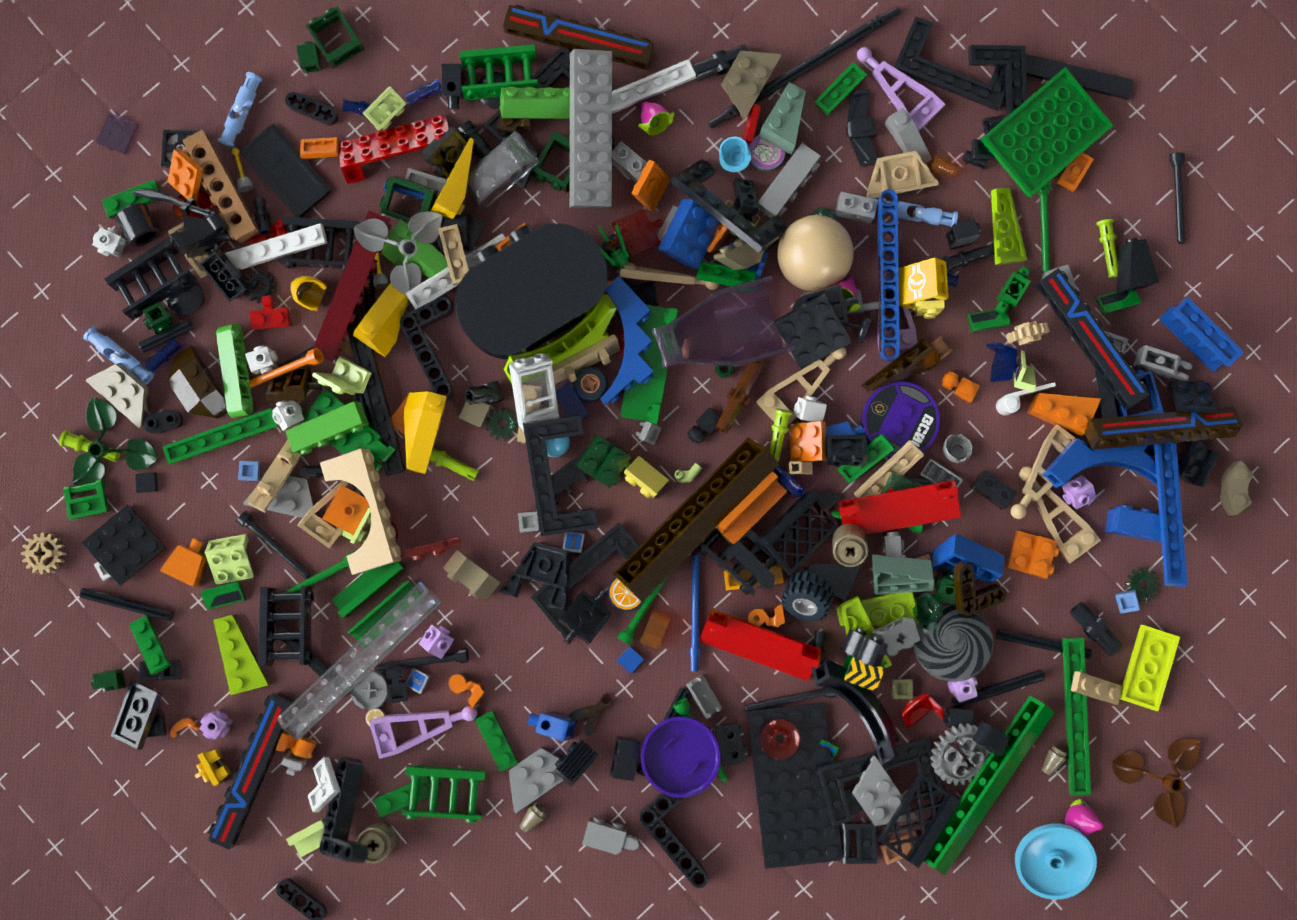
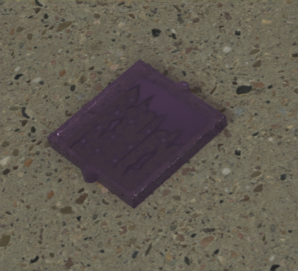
[96,113,138,154]

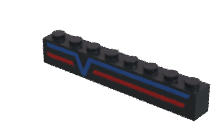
[1035,268,1150,410]
[208,692,298,850]

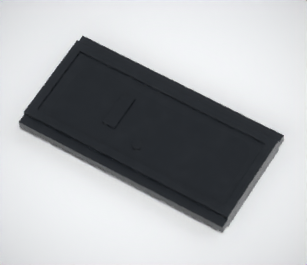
[240,123,332,218]

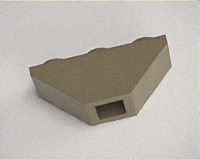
[713,239,764,270]

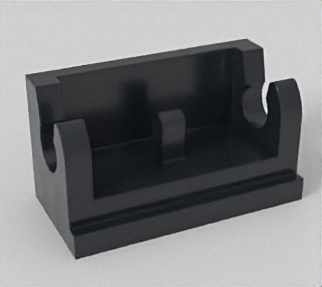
[610,736,641,781]

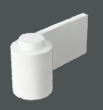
[996,382,1056,415]

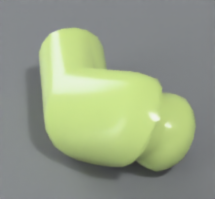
[674,463,703,483]

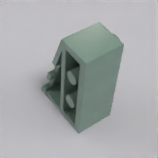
[759,82,806,155]
[872,554,934,595]

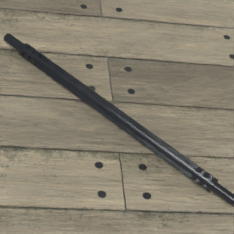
[708,6,901,129]

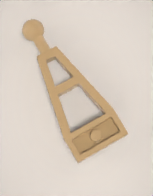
[617,262,720,290]
[755,347,846,424]
[1011,424,1076,519]
[297,460,380,548]
[1019,467,1101,563]

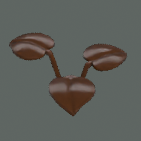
[1111,738,1201,828]

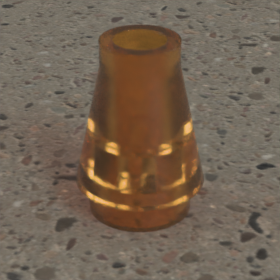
[929,155,959,177]

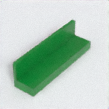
[332,561,406,618]
[347,581,422,647]

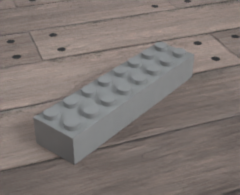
[570,49,612,209]

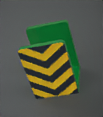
[843,654,885,691]

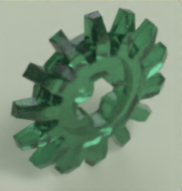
[485,407,519,441]
[1125,567,1161,602]

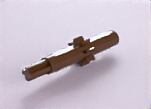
[715,345,769,434]

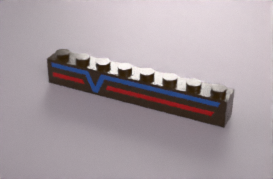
[503,5,654,70]
[1085,407,1243,450]

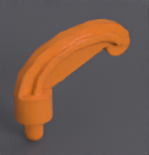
[170,718,199,738]

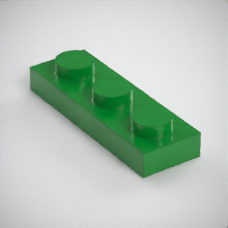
[814,62,867,116]
[102,179,161,219]
[697,261,756,291]
[837,433,895,484]
[129,615,171,675]
[475,710,518,772]
[373,776,431,818]

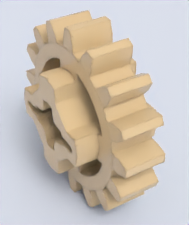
[1006,321,1050,346]
[21,533,66,574]

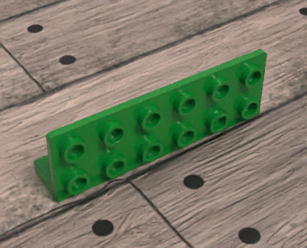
[620,304,678,424]

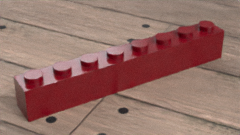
[313,210,392,362]

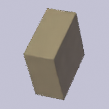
[459,402,491,429]

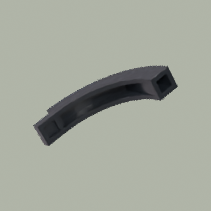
[811,659,900,766]

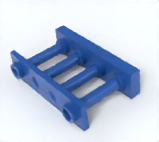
[1158,297,1244,372]

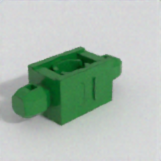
[995,266,1031,315]

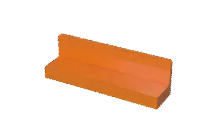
[717,471,787,544]

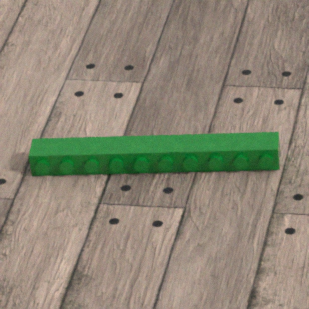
[924,696,1054,875]

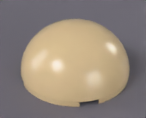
[777,215,854,291]

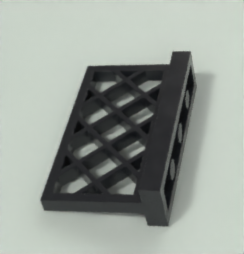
[756,489,840,575]
[878,773,960,868]

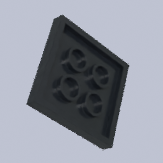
[774,293,852,369]
[81,504,166,586]

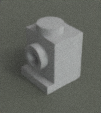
[882,532,905,558]

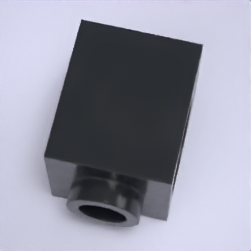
[943,707,974,729]

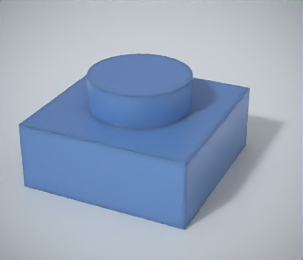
[238,461,261,481]
[1115,590,1141,614]

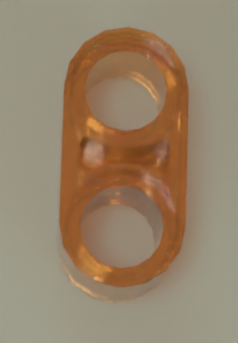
[640,609,672,650]

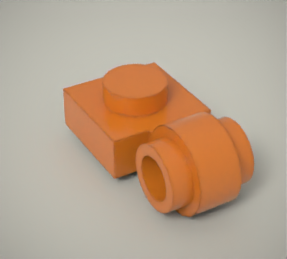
[941,371,980,403]

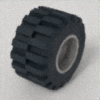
[782,572,835,622]

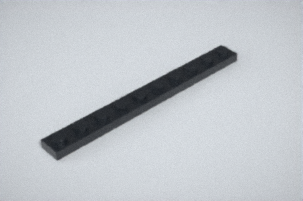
[346,304,406,476]

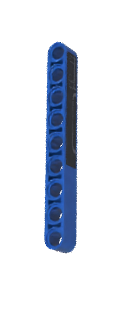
[877,189,900,362]

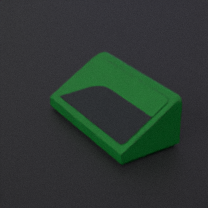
[1096,290,1141,316]
[967,309,1010,333]
[200,582,245,610]

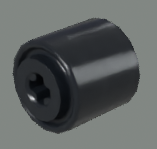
[115,203,161,247]

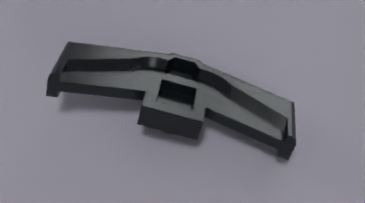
[846,89,878,167]

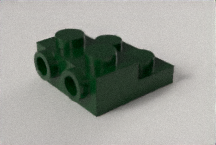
[576,434,631,488]

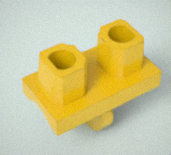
[195,749,231,786]

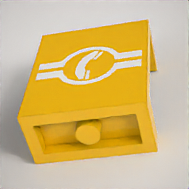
[899,258,948,309]

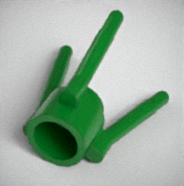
[598,225,630,269]

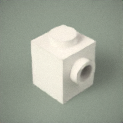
[794,395,827,422]

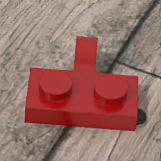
[249,296,291,330]

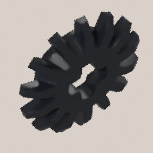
[245,269,277,303]

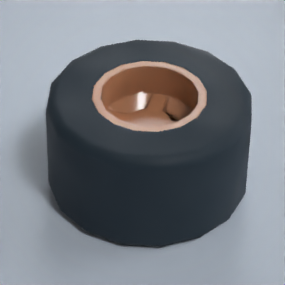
[573,367,608,403]

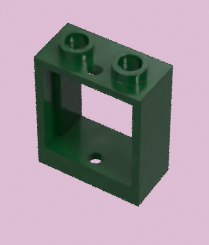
[306,6,365,69]
[532,131,570,192]
[380,175,438,223]

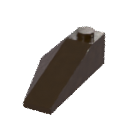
[861,339,940,392]

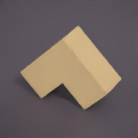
[787,461,813,475]

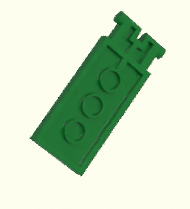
[303,388,396,472]

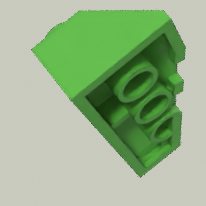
[381,220,448,278]

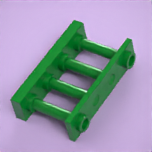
[460,44,539,101]
[402,764,485,823]

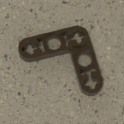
[953,561,1007,616]

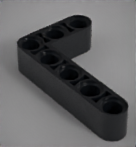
[400,297,454,401]
[319,757,368,863]
[639,793,708,888]

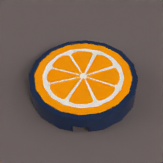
[608,577,644,611]

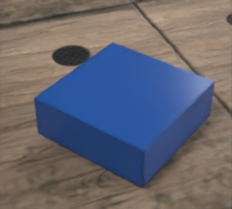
[617,646,644,674]

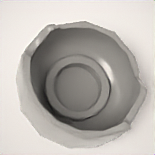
[943,434,973,463]

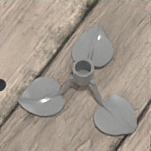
[354,211,442,296]

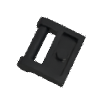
[840,822,877,864]

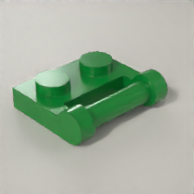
[63,478,109,520]

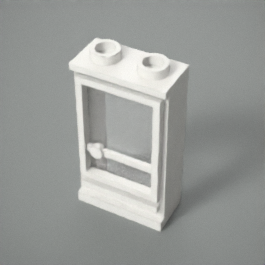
[509,353,559,432]

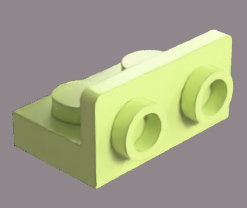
[363,87,406,130]

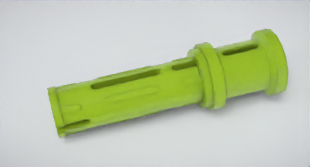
[1096,219,1118,278]
[769,408,792,468]
[59,430,120,462]
[430,448,479,481]

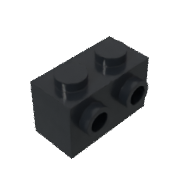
[714,721,748,767]

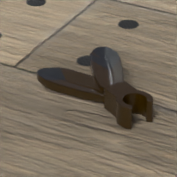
[569,693,612,736]

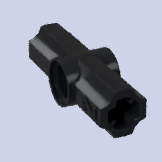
[692,44,748,81]
[1069,602,1123,656]

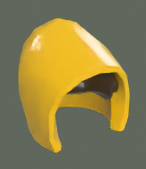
[291,276,327,311]

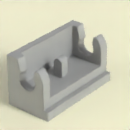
[686,674,723,719]

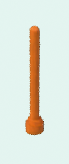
[250,348,324,387]

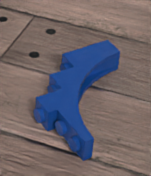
[601,276,654,405]
[1042,438,1157,488]

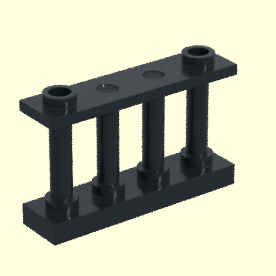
[279,217,360,272]
[104,237,197,320]
[696,529,780,597]
[258,586,314,666]

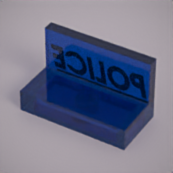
[556,381,589,420]

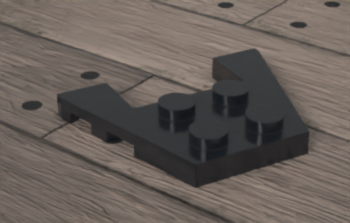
[500,542,570,612]

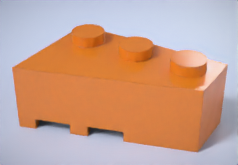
[1027,393,1101,436]

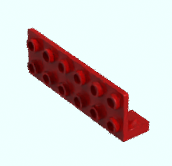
[338,114,449,184]
[838,480,961,535]
[699,609,822,681]

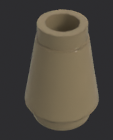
[1041,745,1067,776]
[519,803,547,833]

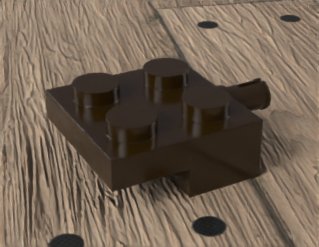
[265,367,322,402]

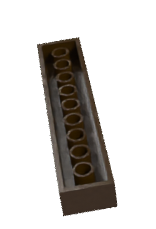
[613,437,779,602]

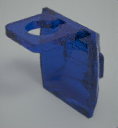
[986,343,1017,382]

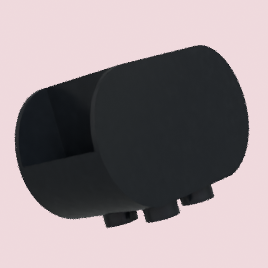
[455,223,607,360]

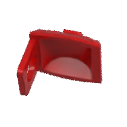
[901,694,945,728]

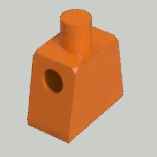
[160,538,207,587]

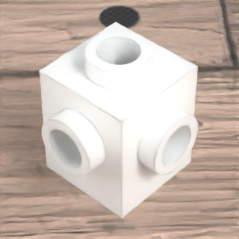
[92,227,127,258]
[245,346,278,375]
[272,401,304,431]

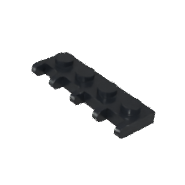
[551,450,588,505]

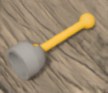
[232,148,254,192]
[373,252,389,289]

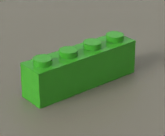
[500,87,570,119]
[285,401,369,455]

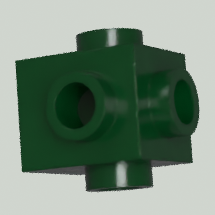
[142,302,173,334]
[935,571,965,605]

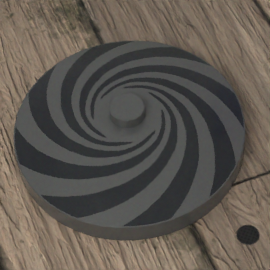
[913,605,993,682]

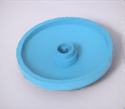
[1015,824,1097,899]

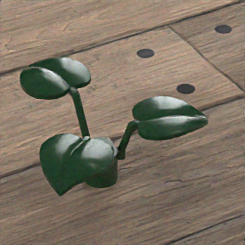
[72,397,157,485]

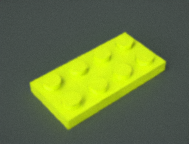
[1120,625,1180,711]

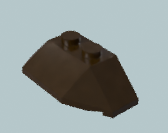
[167,346,227,419]

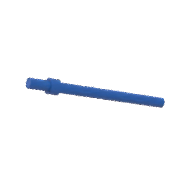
[689,555,701,672]

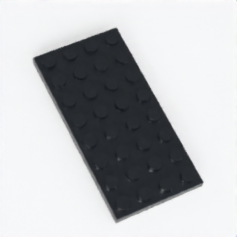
[747,702,843,869]

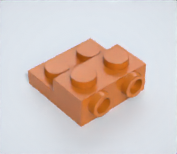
[1006,531,1059,579]

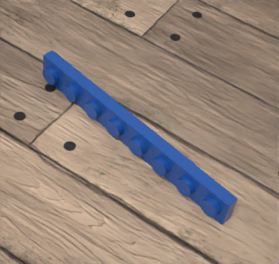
[1154,442,1188,587]

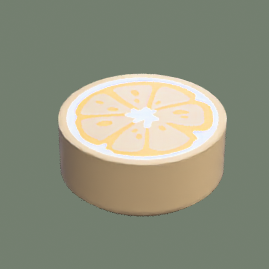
[365,708,386,726]

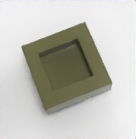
[892,679,913,699]

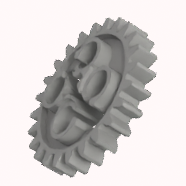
[931,723,991,785]

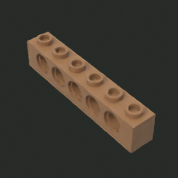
[182,129,259,243]

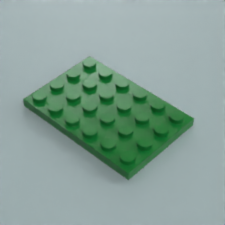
[980,67,1113,198]

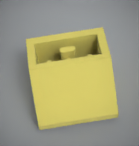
[624,456,669,499]

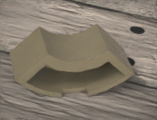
[1220,460,1254,516]
[443,550,500,601]

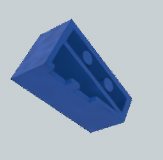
[932,534,1004,583]

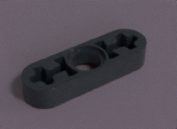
[285,92,338,126]
[276,878,327,920]

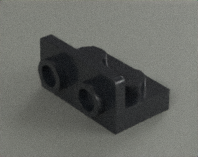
[826,435,868,467]
[1178,441,1221,487]

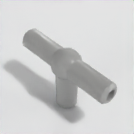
[847,289,879,314]

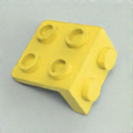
[911,300,945,319]

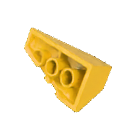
[430,138,474,219]
[353,283,409,357]
[404,391,447,474]

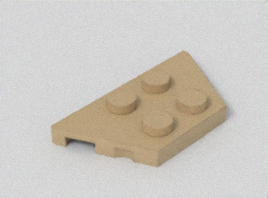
[866,151,939,199]

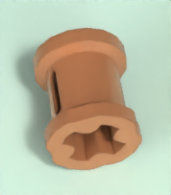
[931,336,953,361]

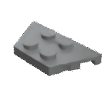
[243,476,314,518]
[509,747,563,814]
[852,756,917,826]

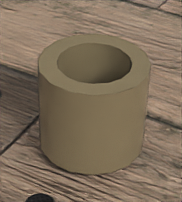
[832,524,868,567]
[356,822,397,864]

